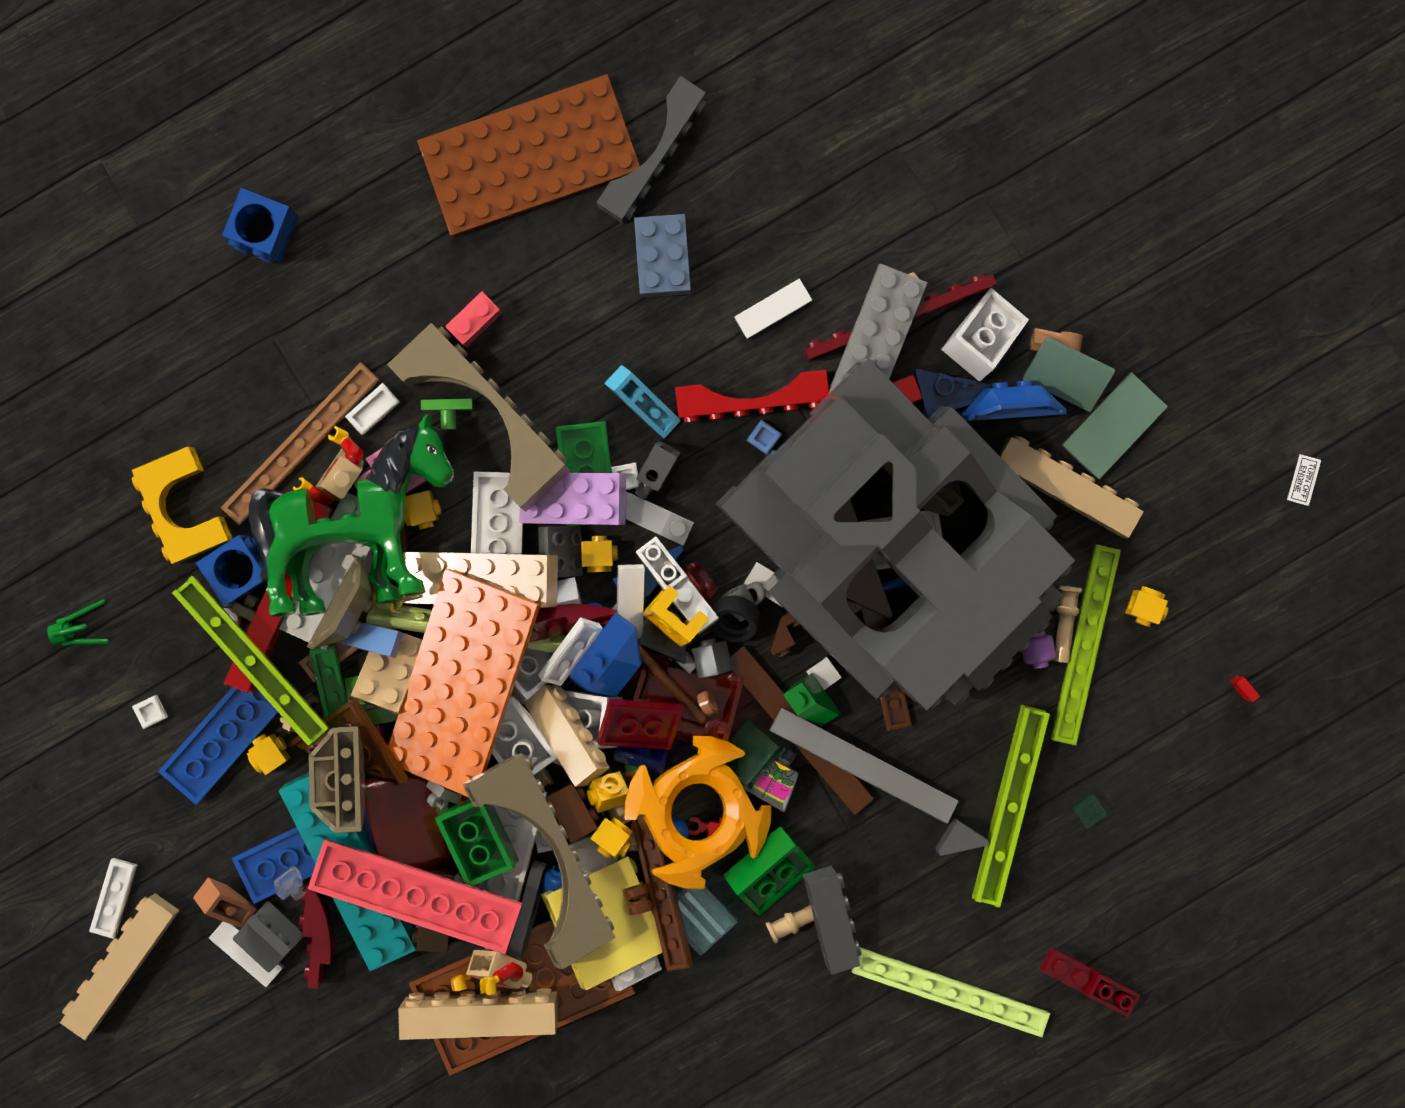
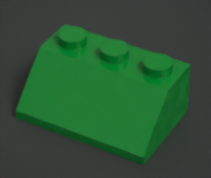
[723,826,816,916]

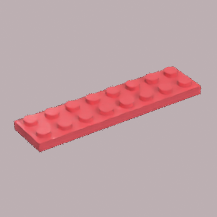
[308,838,522,954]

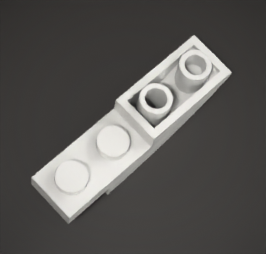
[636,537,719,635]

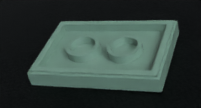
[1023,336,1115,412]

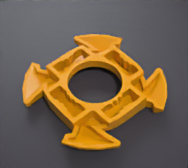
[624,736,771,889]

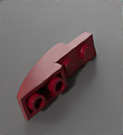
[529,604,617,642]
[299,884,335,989]
[1039,947,1141,1017]

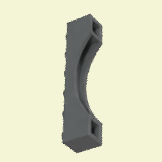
[597,76,707,223]

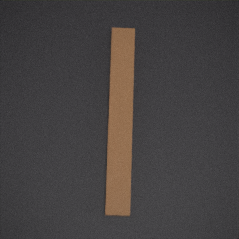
[221,362,380,525]

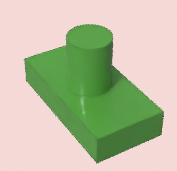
[421,399,475,430]

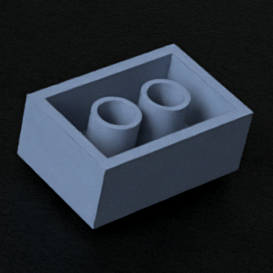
[634,214,690,298]

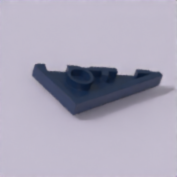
[913,369,993,417]

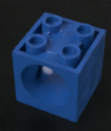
[222,188,299,263]
[196,535,268,606]

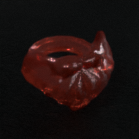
[685,562,718,599]

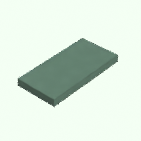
[1061,372,1168,480]

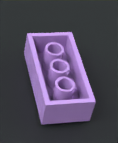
[519,473,626,525]

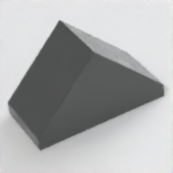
[935,818,989,856]

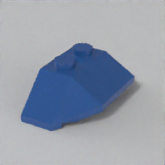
[961,381,1066,421]
[567,612,642,697]

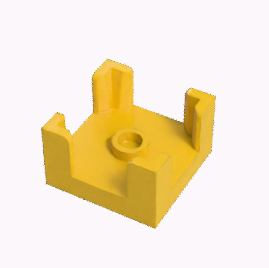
[642,585,709,647]

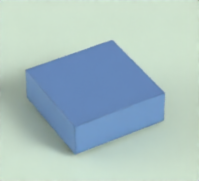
[746,420,781,455]

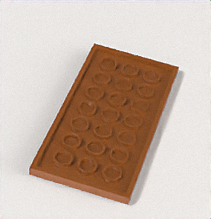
[417,74,640,237]
[409,919,635,1076]

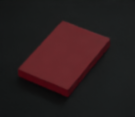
[597,699,684,750]

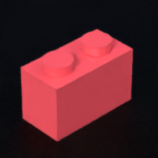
[445,291,502,348]

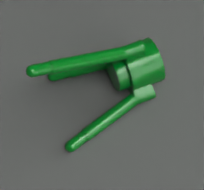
[47,599,109,647]

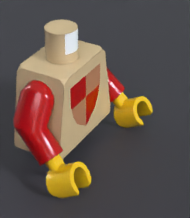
[293,426,364,506]
[451,950,532,995]

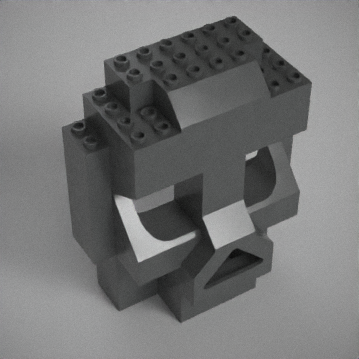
[716,358,1075,710]

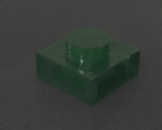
[1071,793,1107,829]

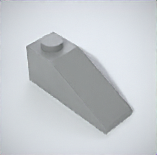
[626,492,694,545]

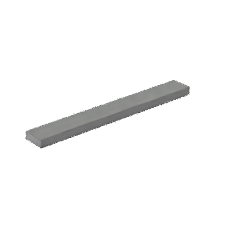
[769,708,958,823]

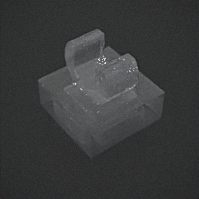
[274,866,305,901]

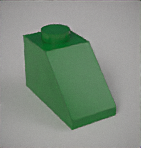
[783,673,841,727]

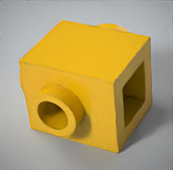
[405,490,442,530]
[581,536,618,572]
[1125,586,1168,627]
[247,733,291,775]
[587,771,628,813]
[590,817,633,859]

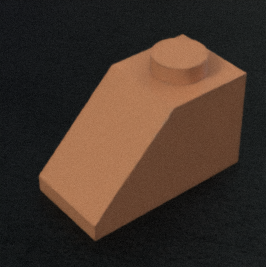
[193,877,257,928]

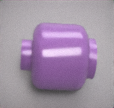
[1022,631,1056,669]

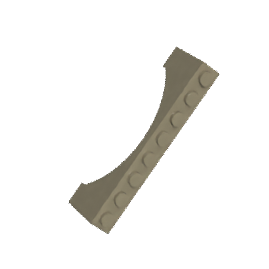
[387,323,570,512]
[462,754,615,969]

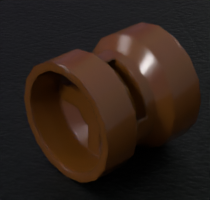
[623,883,654,916]

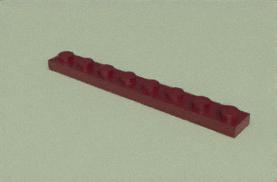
[804,274,997,362]

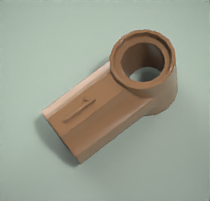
[1030,328,1083,352]

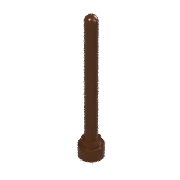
[637,638,707,724]

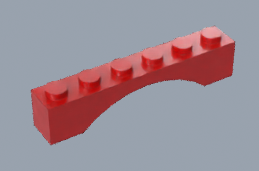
[675,370,829,423]

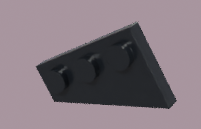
[639,588,686,664]

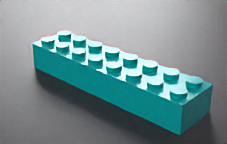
[279,773,417,971]

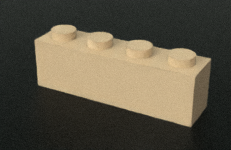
[524,685,610,787]

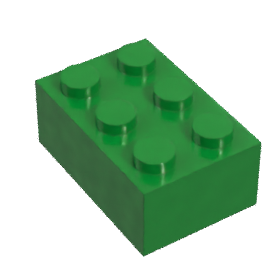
[435,799,519,886]

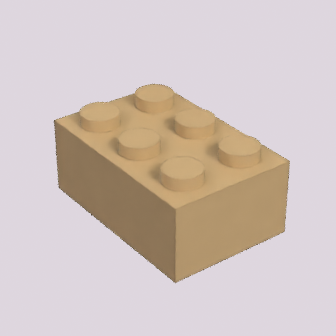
[351,626,422,715]

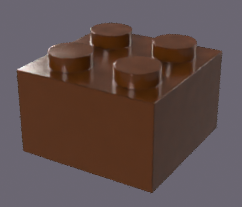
[546,780,601,843]

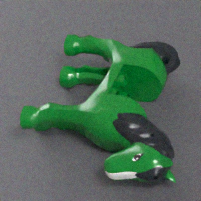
[249,415,454,617]

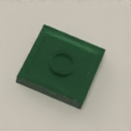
[724,719,783,789]

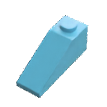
[604,365,681,438]

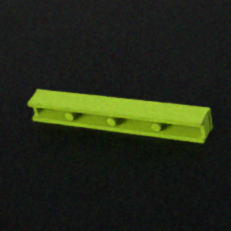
[172,576,331,747]
[972,704,1050,907]

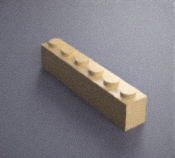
[998,436,1144,538]
[60,893,180,1040]

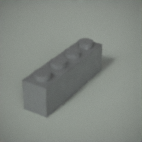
[803,866,861,975]

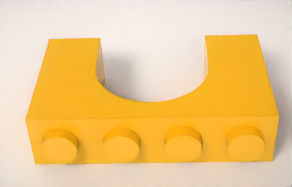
[132,446,233,564]

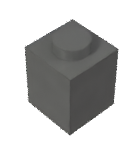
[692,638,733,678]

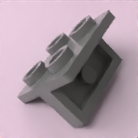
[538,526,583,577]
[233,902,303,973]

